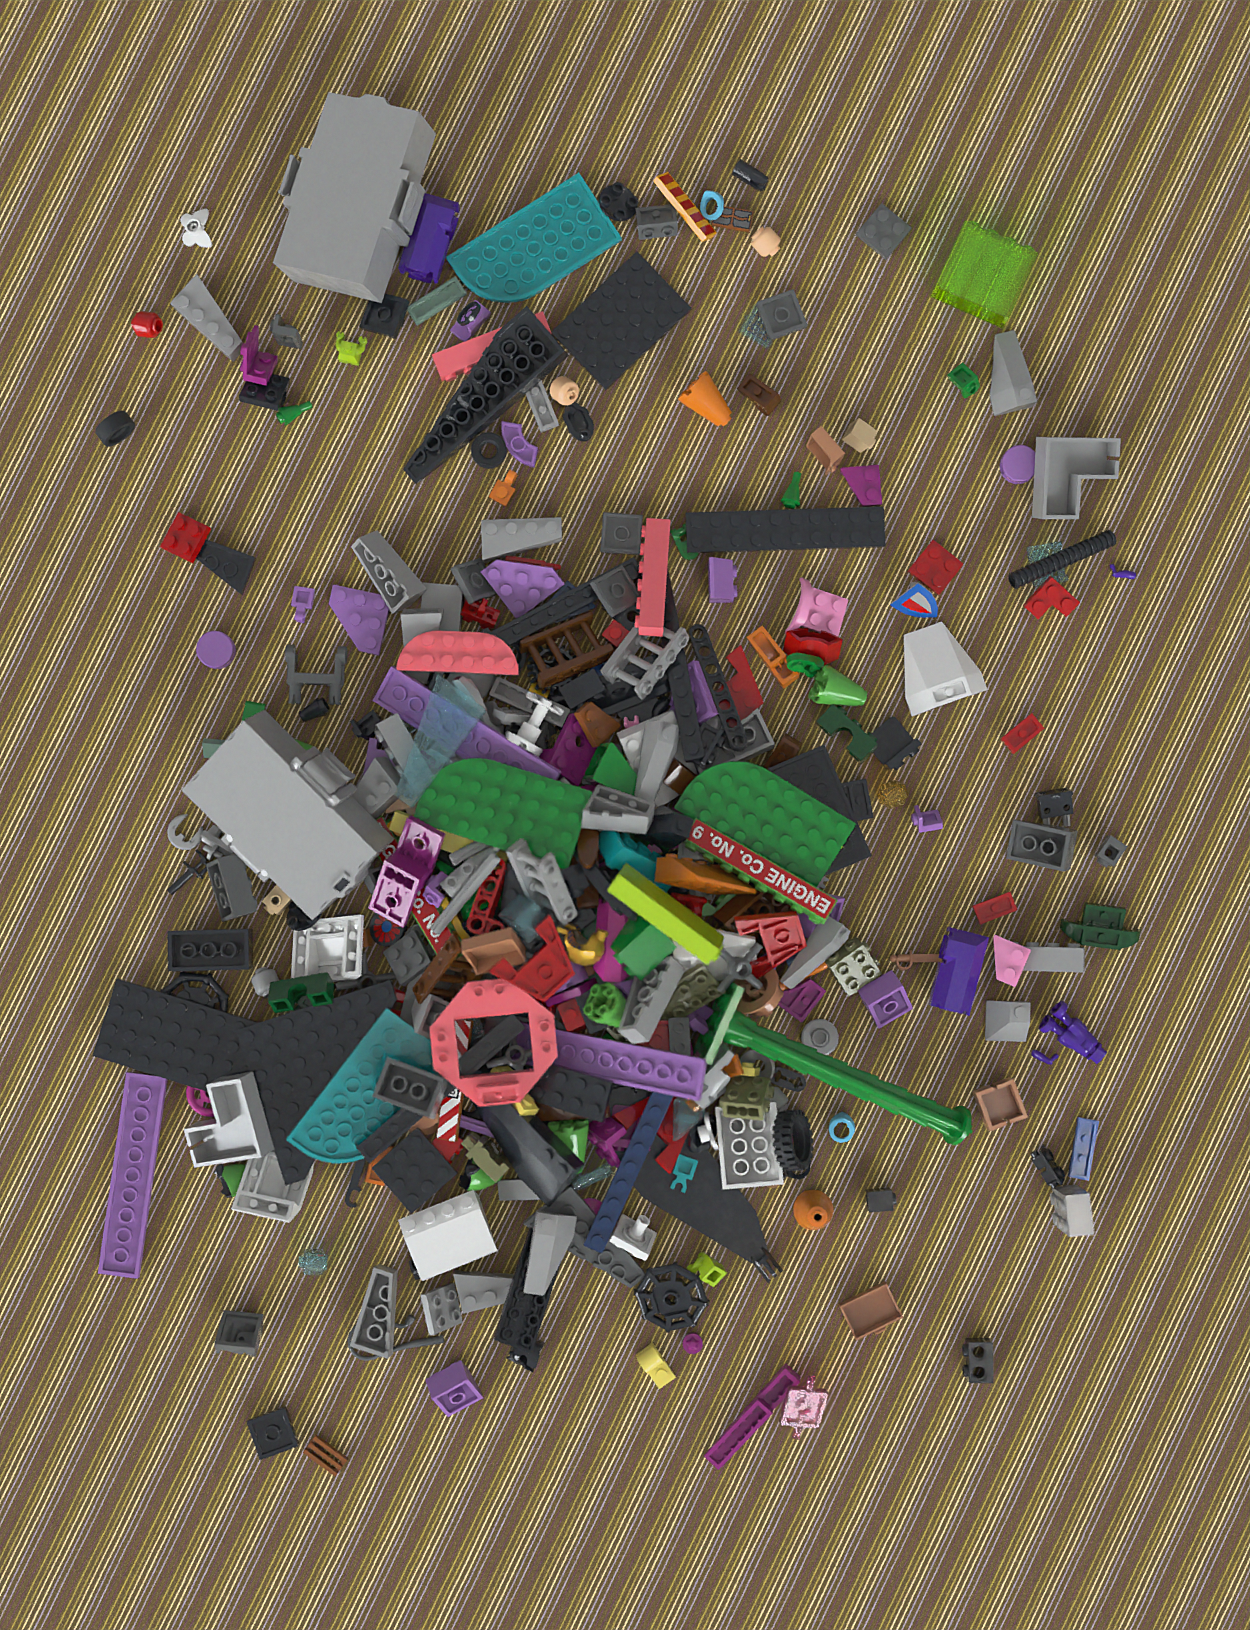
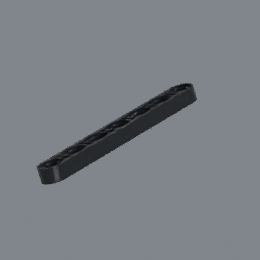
[689,624,748,752]

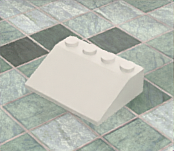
[617,710,698,808]
[715,1102,784,1189]
[398,1190,498,1281]

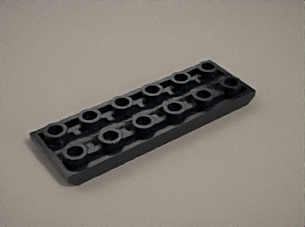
[547,654,671,732]
[494,1227,561,1354]

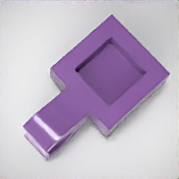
[291,586,315,623]

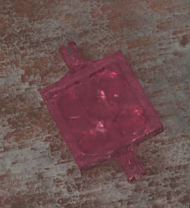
[779,1375,828,1440]

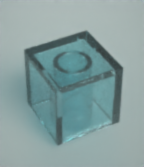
[498,894,546,943]

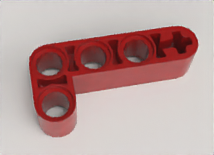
[467,857,507,936]

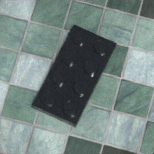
[528,1063,614,1122]

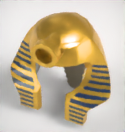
[557,923,609,966]

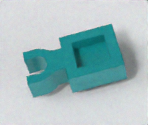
[670,1154,698,1193]

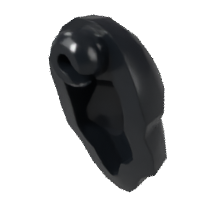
[562,402,594,442]
[688,1114,717,1153]

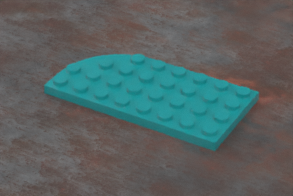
[446,173,622,303]
[286,1007,439,1163]

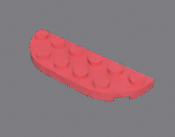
[396,631,519,675]

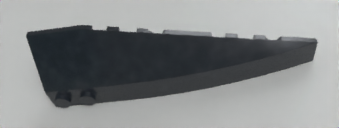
[403,306,569,484]
[470,1064,585,1208]

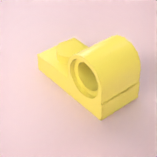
[636,1342,676,1389]

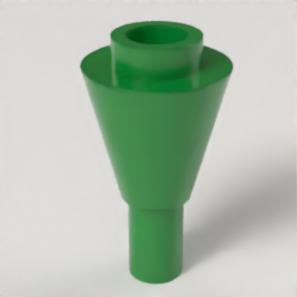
[275,401,313,426]
[781,472,801,509]

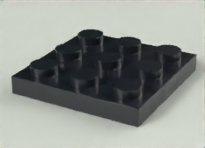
[372,1127,458,1214]

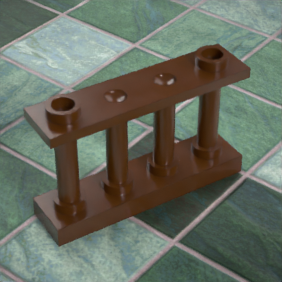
[519,612,614,689]
[412,933,485,1004]

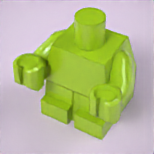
[335,331,367,366]
[687,1252,727,1287]

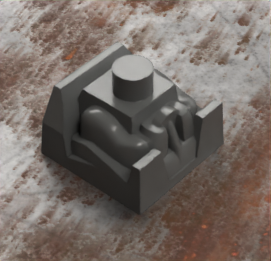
[214,1310,264,1357]

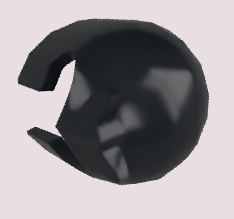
[506,1338,545,1372]

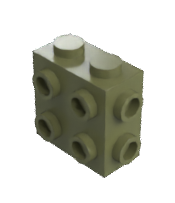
[824,937,882,996]
[720,1075,774,1121]

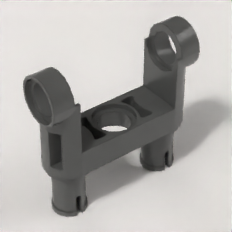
[285,645,348,705]

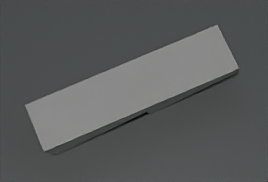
[489,677,570,728]

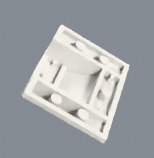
[291,915,364,982]
[231,1150,314,1223]

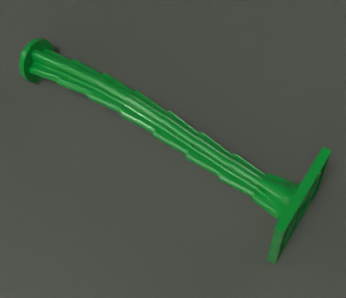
[693,982,973,1145]

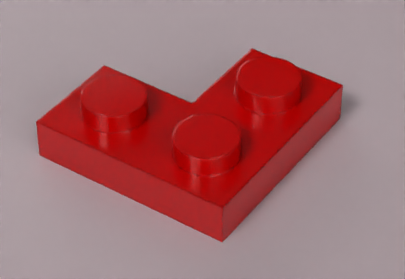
[1023,576,1080,620]

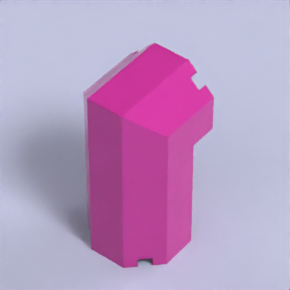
[593,899,629,982]

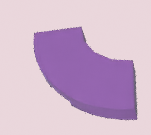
[501,421,538,468]

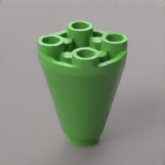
[808,665,867,706]
[583,983,627,1028]
[548,1119,589,1174]

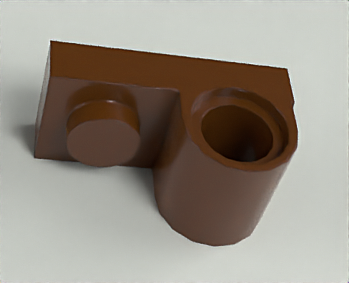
[737,374,781,416]
[763,733,802,769]

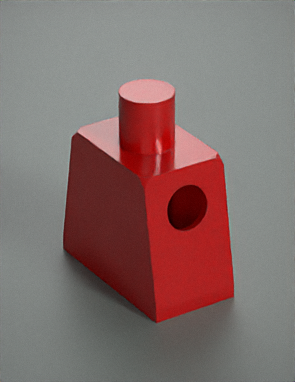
[556,997,587,1033]

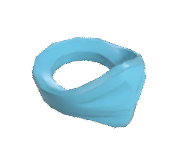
[700,191,724,220]
[829,1112,855,1143]

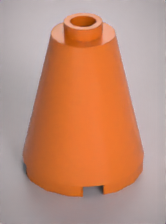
[678,371,732,426]
[793,1190,833,1230]

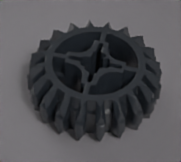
[526,643,580,696]

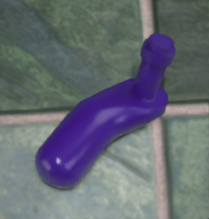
[1110,564,1136,579]
[1031,1050,1059,1065]

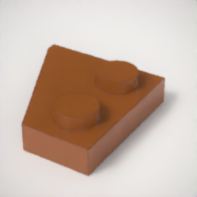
[574,702,621,747]

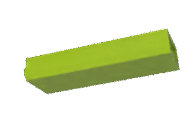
[607,863,725,965]

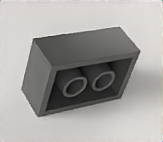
[206,854,257,922]
[372,1057,449,1119]

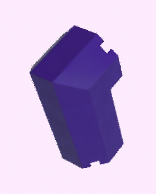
[398,193,460,283]
[928,927,989,1016]

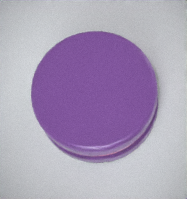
[1000,445,1035,484]
[196,631,236,669]

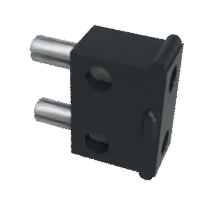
[1034,787,1073,827]

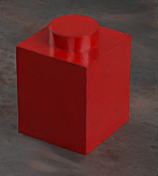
[602,620,630,649]

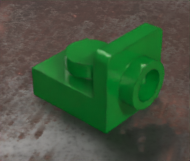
[947,362,980,399]

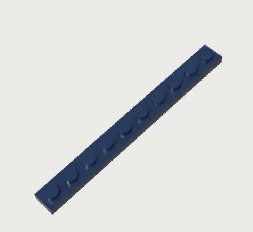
[583,1091,673,1253]

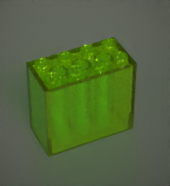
[930,220,1038,329]

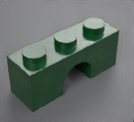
[816,704,878,765]
[268,972,335,1013]

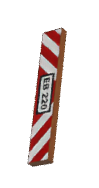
[436,1019,474,1142]

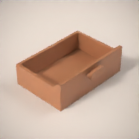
[806,426,845,475]
[461,927,526,975]
[838,1281,903,1341]

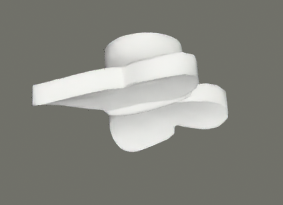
[181,209,212,248]
[697,1112,719,1151]

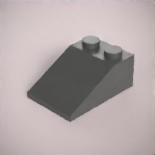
[1006,819,1078,872]

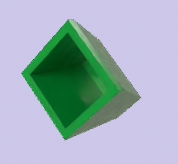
[610,912,677,981]

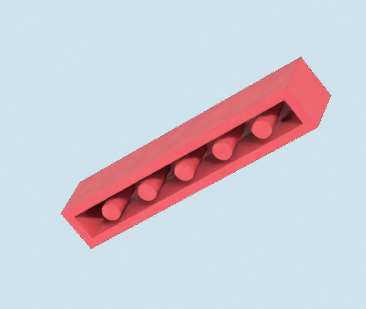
[432,311,552,382]
[635,518,670,637]

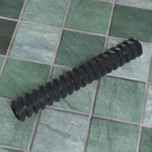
[1008,529,1116,589]

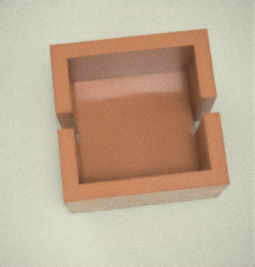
[972,1077,1028,1131]

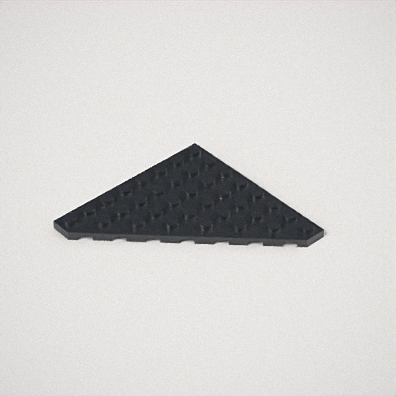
[236,980,397,1186]

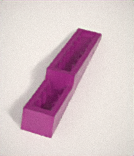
[704,1363,801,1470]

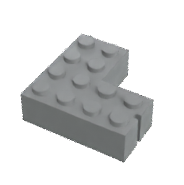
[1032,437,1121,519]
[184,1072,274,1168]

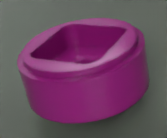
[682,1332,703,1354]

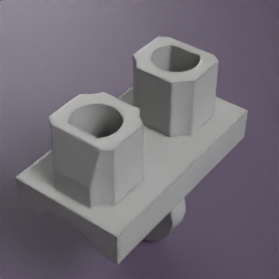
[201,825,235,860]

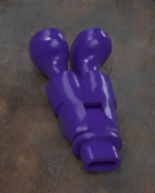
[1038,1001,1107,1064]

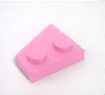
[993,935,1031,987]

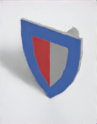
[890,582,938,618]

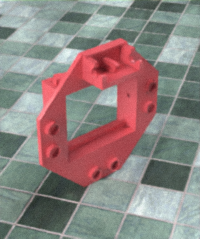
[430,979,558,1107]

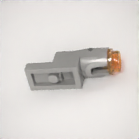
[685,1043,734,1113]

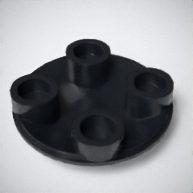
[599,182,639,221]
[286,901,322,931]

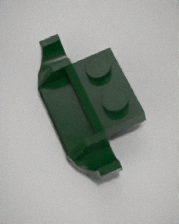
[1060,902,1141,950]

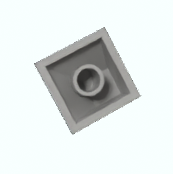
[411,994,450,1039]
[985,1000,1030,1042]

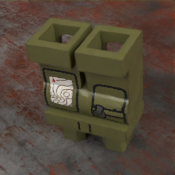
[461,1131,512,1182]

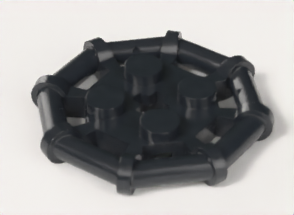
[160,971,230,1012]
[634,1261,710,1333]

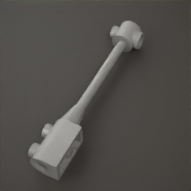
[439,777,571,899]

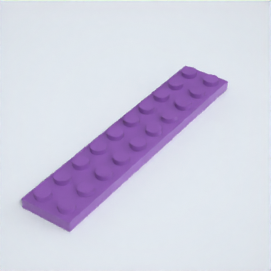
[373,666,561,780]
[512,1021,707,1101]
[98,1072,167,1279]

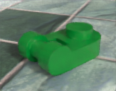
[670,523,699,561]
[786,653,824,678]

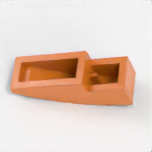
[747,625,799,689]

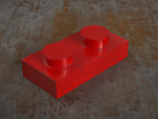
[1000,713,1045,754]
[972,892,1017,925]

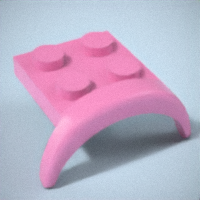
[785,577,848,636]

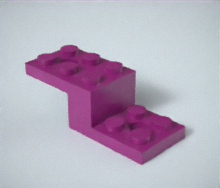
[539,713,597,786]
[368,815,446,927]

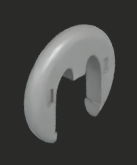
[167,814,203,850]

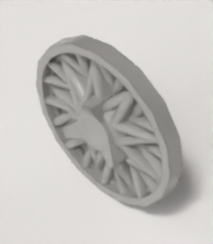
[801,1019,839,1055]

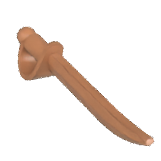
[890,950,942,971]

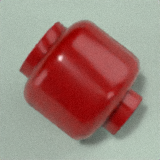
[131,311,163,338]

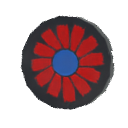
[369,913,408,947]

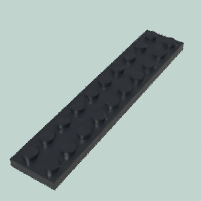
[685,507,886,553]

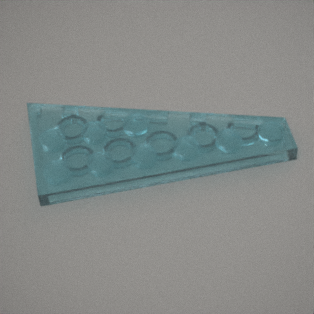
[395,674,487,808]

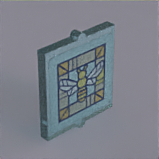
[738,304,773,350]

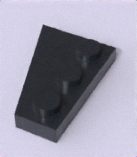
[196,540,256,595]

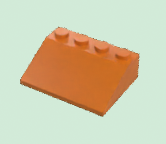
[655,854,756,895]

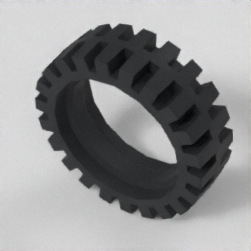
[772,1110,814,1171]

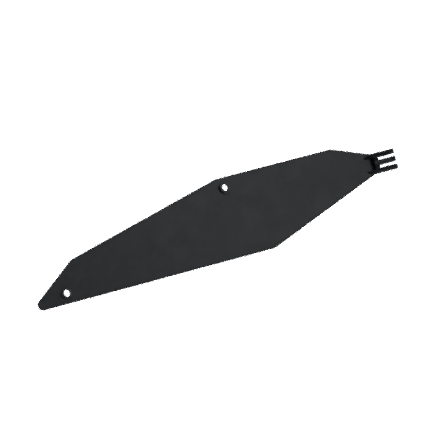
[516,1016,784,1283]

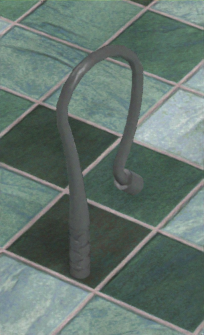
[347,1314,445,1361]

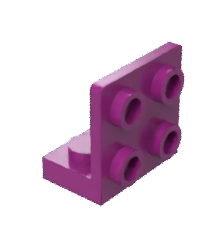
[240,325,278,385]

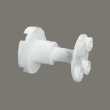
[505,691,564,757]

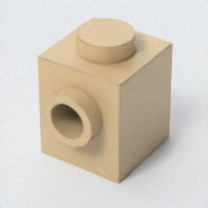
[842,418,878,453]
[262,885,292,915]

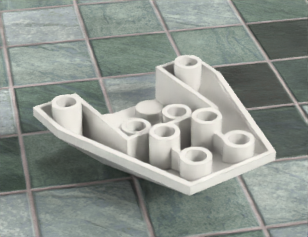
[904,622,987,716]
[673,929,757,981]

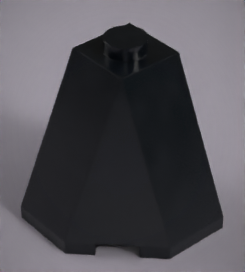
[634,805,694,849]

